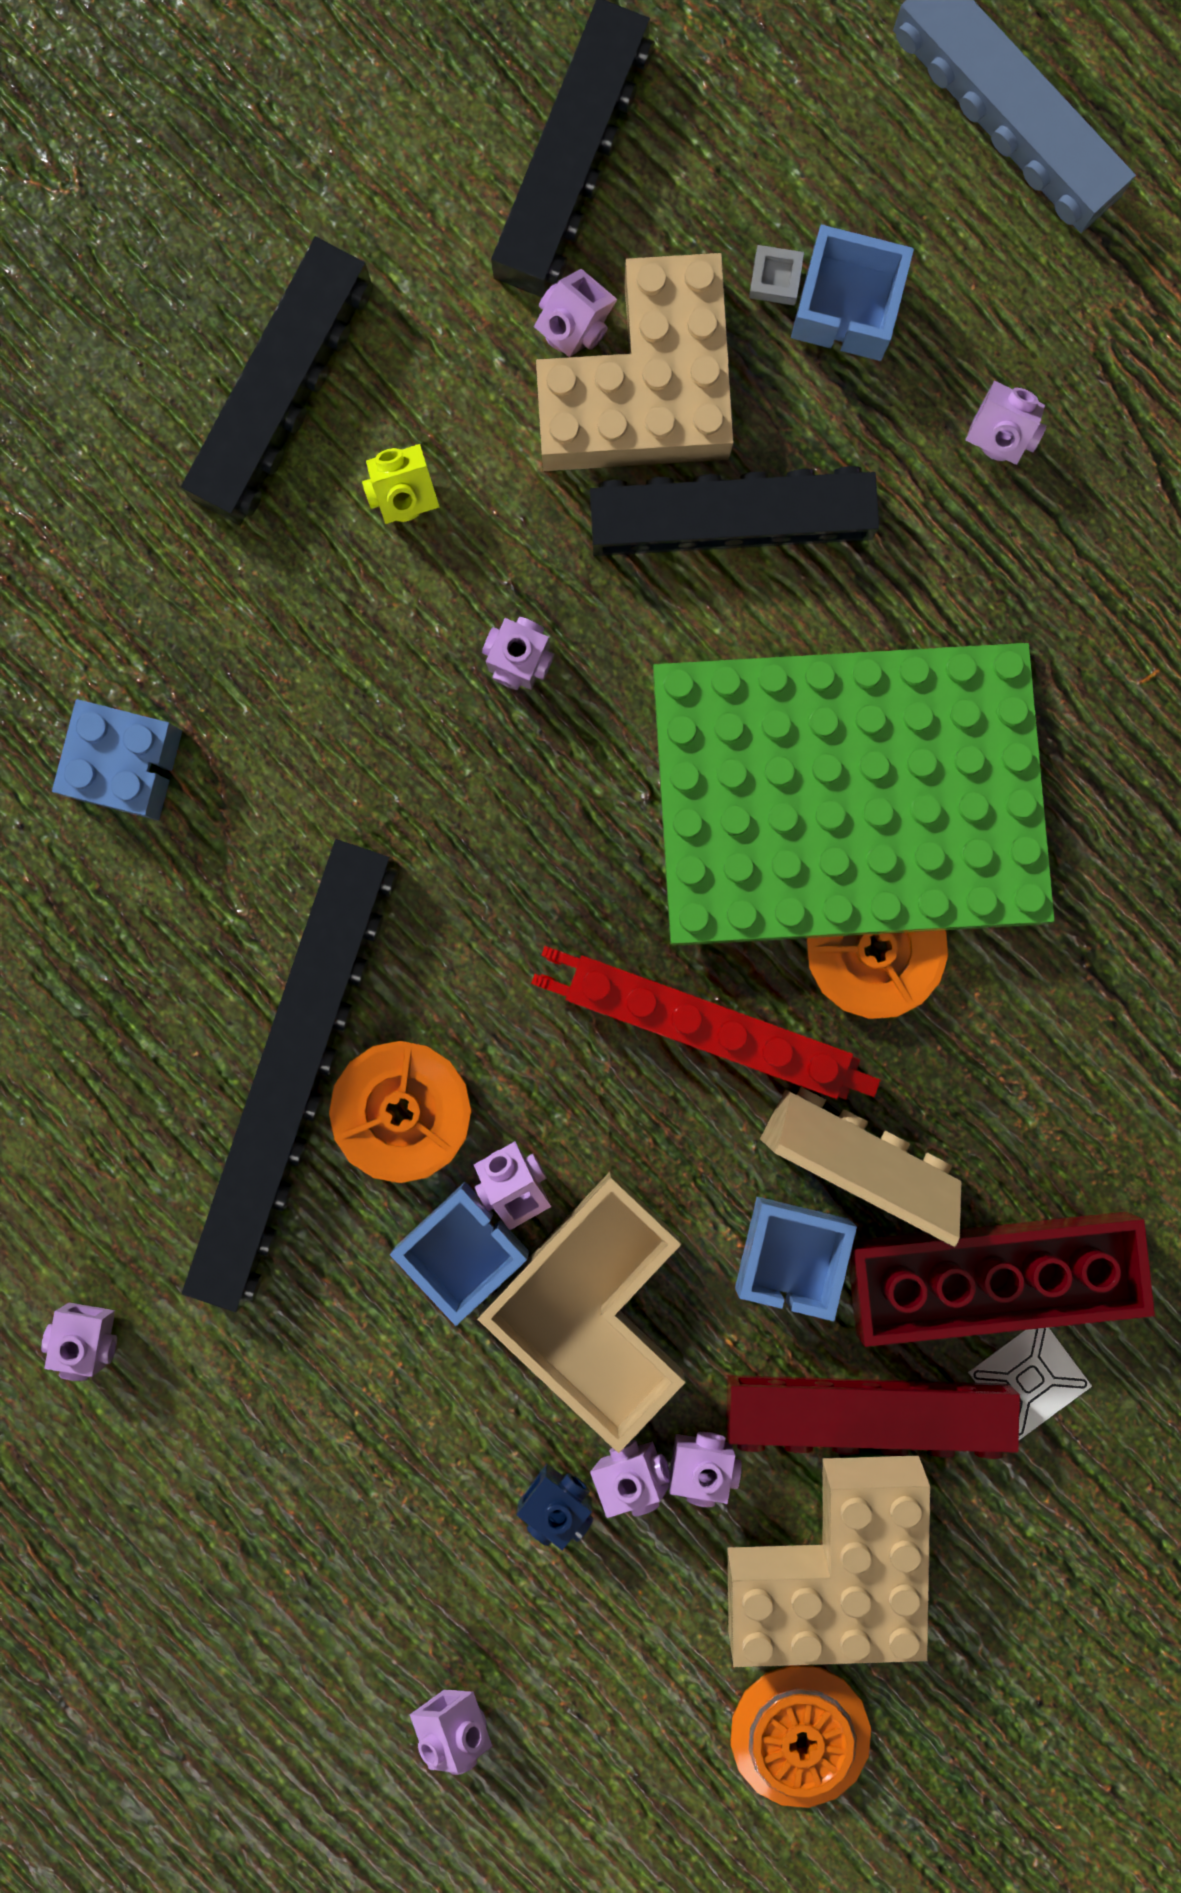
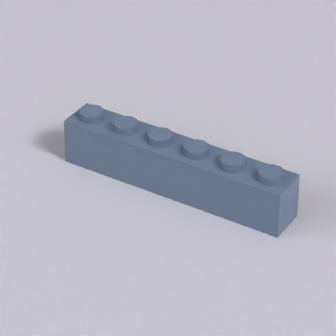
[893,0,1136,233]

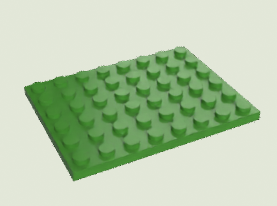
[653,643,1054,946]

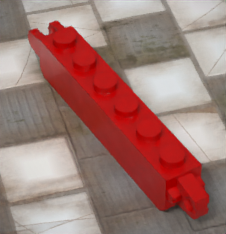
[531,946,881,1100]

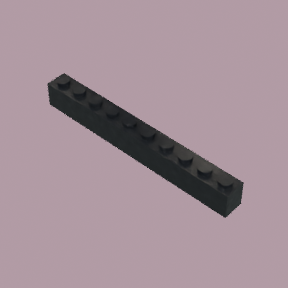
[181,839,399,1312]

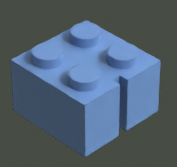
[791,225,914,361]
[52,699,182,821]
[390,1182,529,1326]
[735,1197,857,1321]

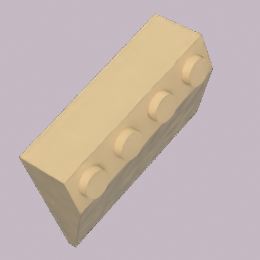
[760,1087,961,1247]

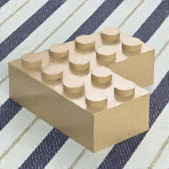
[536,253,733,471]
[477,1172,686,1453]
[727,1456,930,1667]

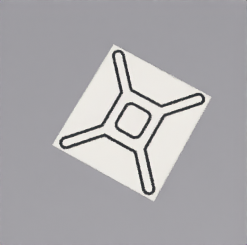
[968,1328,1092,1440]

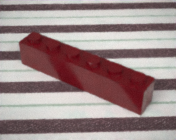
[726,1375,1020,1459]

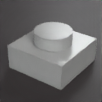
[749,245,804,306]

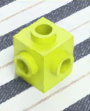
[362,444,439,524]

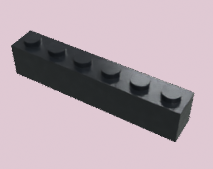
[491,0,655,298]
[181,236,373,526]
[590,466,879,556]

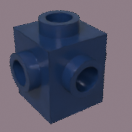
[516,1464,594,1551]

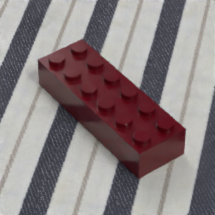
[848,1211,1155,1347]

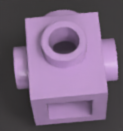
[534,269,617,357]
[966,381,1047,465]
[482,617,554,690]
[474,1142,551,1230]
[41,1302,117,1381]
[668,1432,742,1507]
[590,1440,671,1518]
[410,1689,492,1775]

